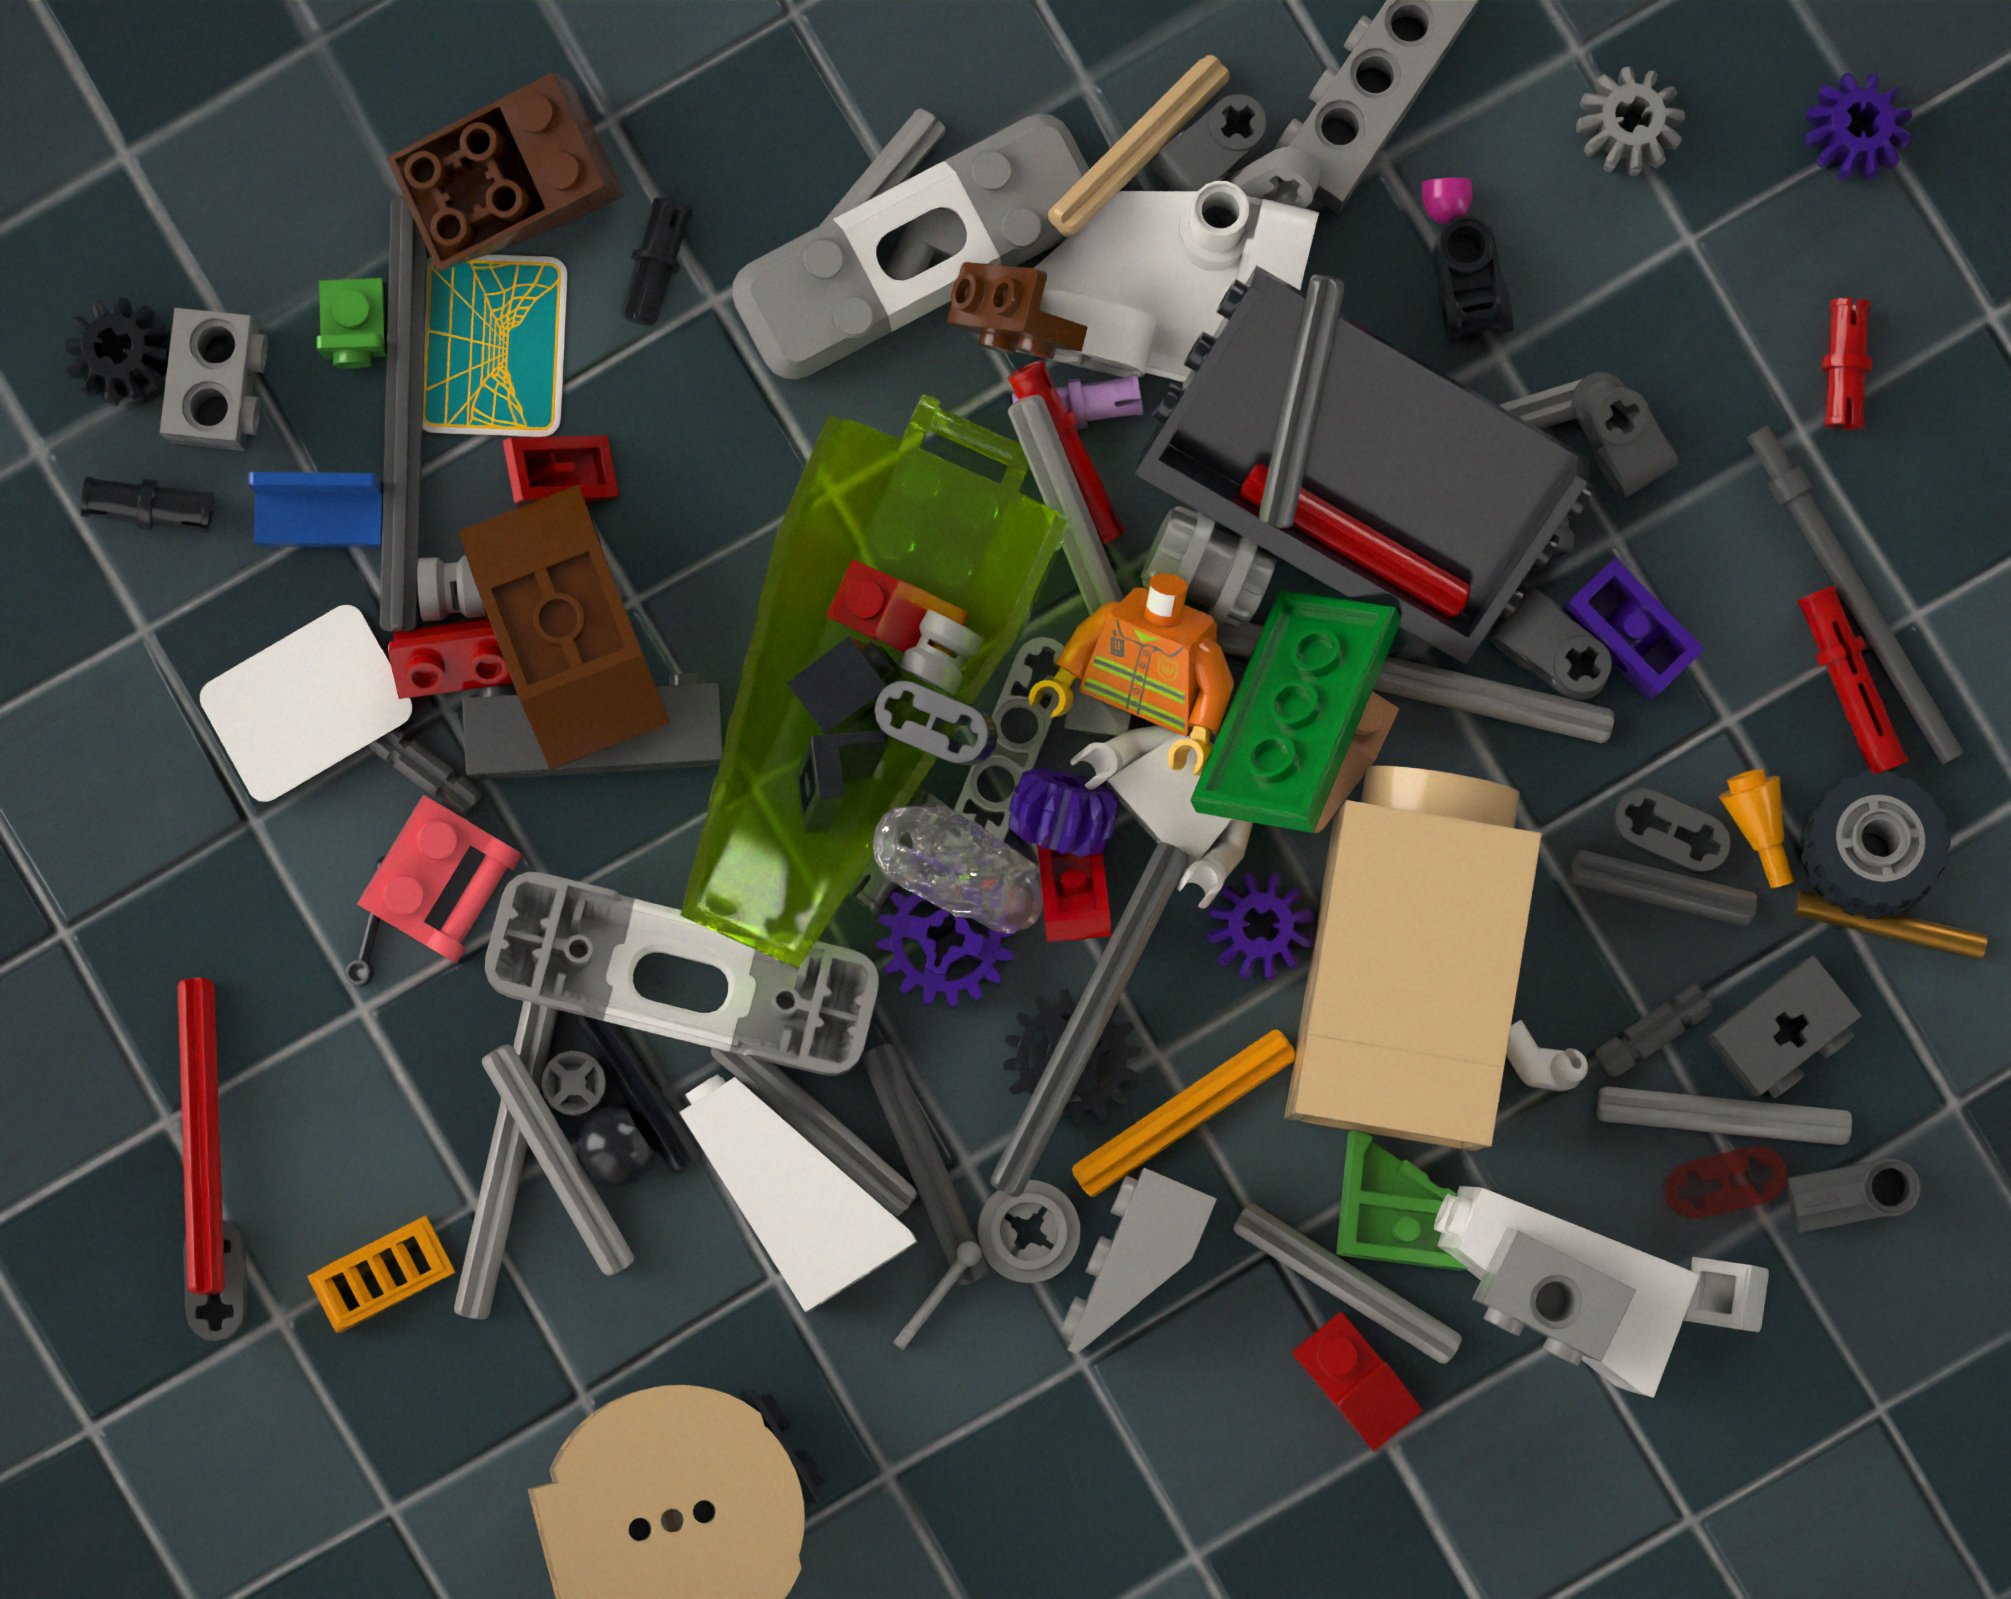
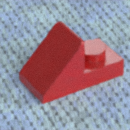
[826,559,970,656]
[1037,845,1111,942]
[1291,1311,1423,1452]

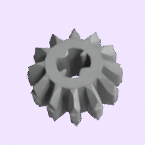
[1576,66,1685,176]

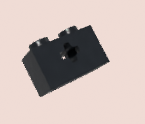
[787,636,904,734]

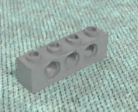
[1274,0,1480,215]

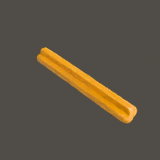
[1072,1029,1296,1197]

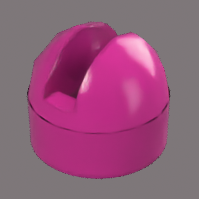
[1422,178,1473,225]

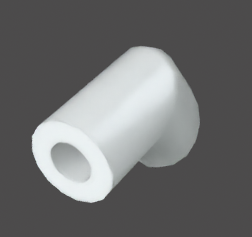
[1506,1020,1588,1092]

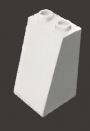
[679,1074,918,1312]
[1434,1186,1700,1398]

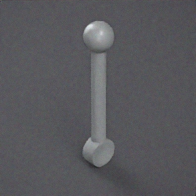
[893,1241,982,1350]

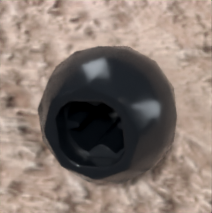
[577,1105,656,1187]

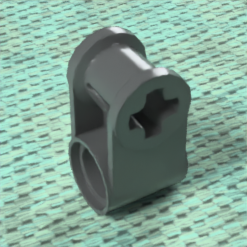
[1149,94,1267,191]
[1571,372,1679,500]
[1489,587,1612,702]

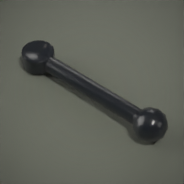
[345,855,386,986]

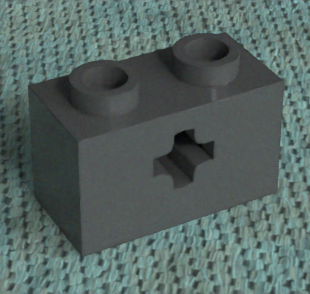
[1704,955,1862,1099]

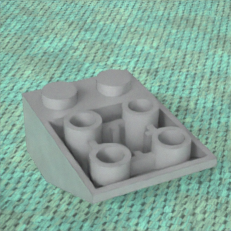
[1060,1168,1217,1354]

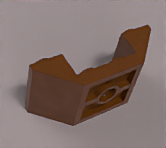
[458,485,671,770]

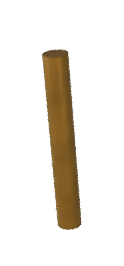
[1794,891,1988,960]

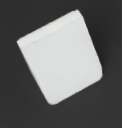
[1683,1257,1769,1332]

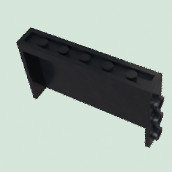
[1134,265,1594,664]

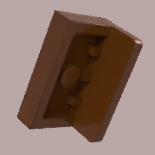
[947,262,1088,359]

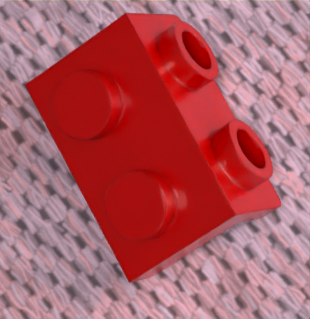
[388,619,513,699]

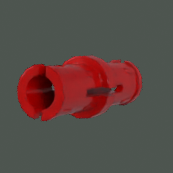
[1822,298,1873,430]

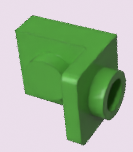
[316,278,387,369]

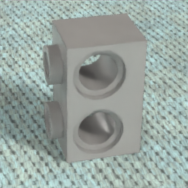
[160,308,268,451]

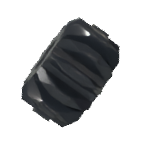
[63,297,170,406]

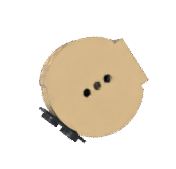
[527,1385,826,1599]

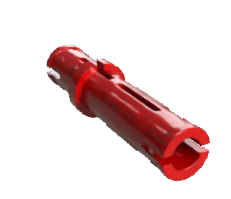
[1007,360,1126,545]
[1796,585,1909,773]

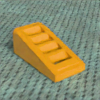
[307,1215,456,1333]

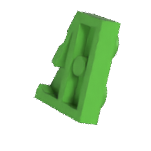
[1336,1130,1467,1271]

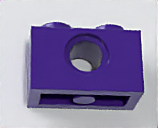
[1563,557,1705,702]

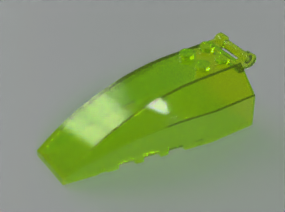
[680,394,1073,969]

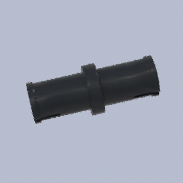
[81,476,214,533]

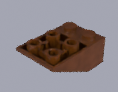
[386,72,625,272]

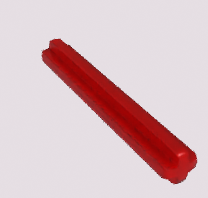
[1240,464,1471,618]

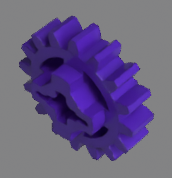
[876,868,1015,1008]

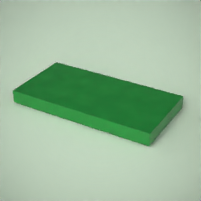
[1190,590,1401,833]

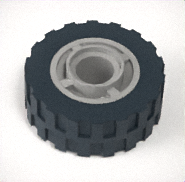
[1800,770,1951,919]

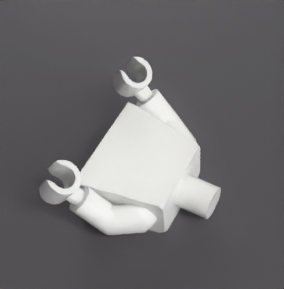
[1070,725,1253,909]

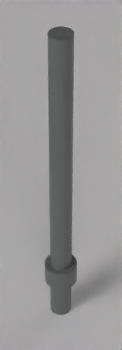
[1747,425,1964,765]

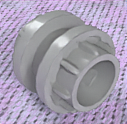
[1141,505,1277,630]

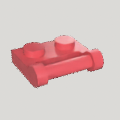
[357,795,523,964]

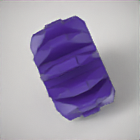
[1804,73,1913,181]
[1008,768,1119,857]
[1206,873,1314,981]

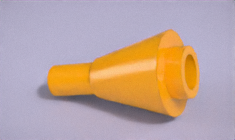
[1719,768,1795,888]

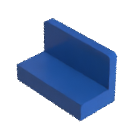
[248,472,383,548]

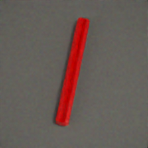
[177,977,225,1295]

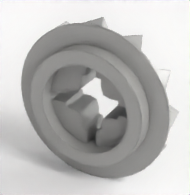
[978,1180,1080,1283]

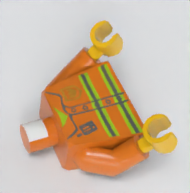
[1029,573,1234,776]

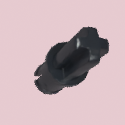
[621,198,693,326]

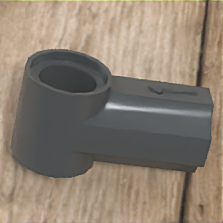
[1786,1158,1920,1233]

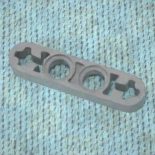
[943,637,1065,873]

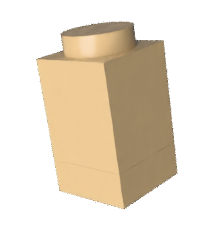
[1284,766,1542,1151]

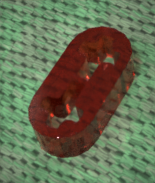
[1663,1146,1787,1219]

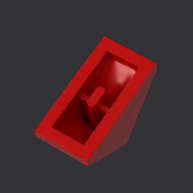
[503,435,619,508]

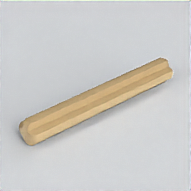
[1048,55,1230,237]

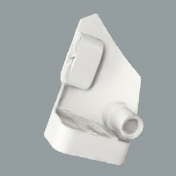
[1016,181,1319,383]

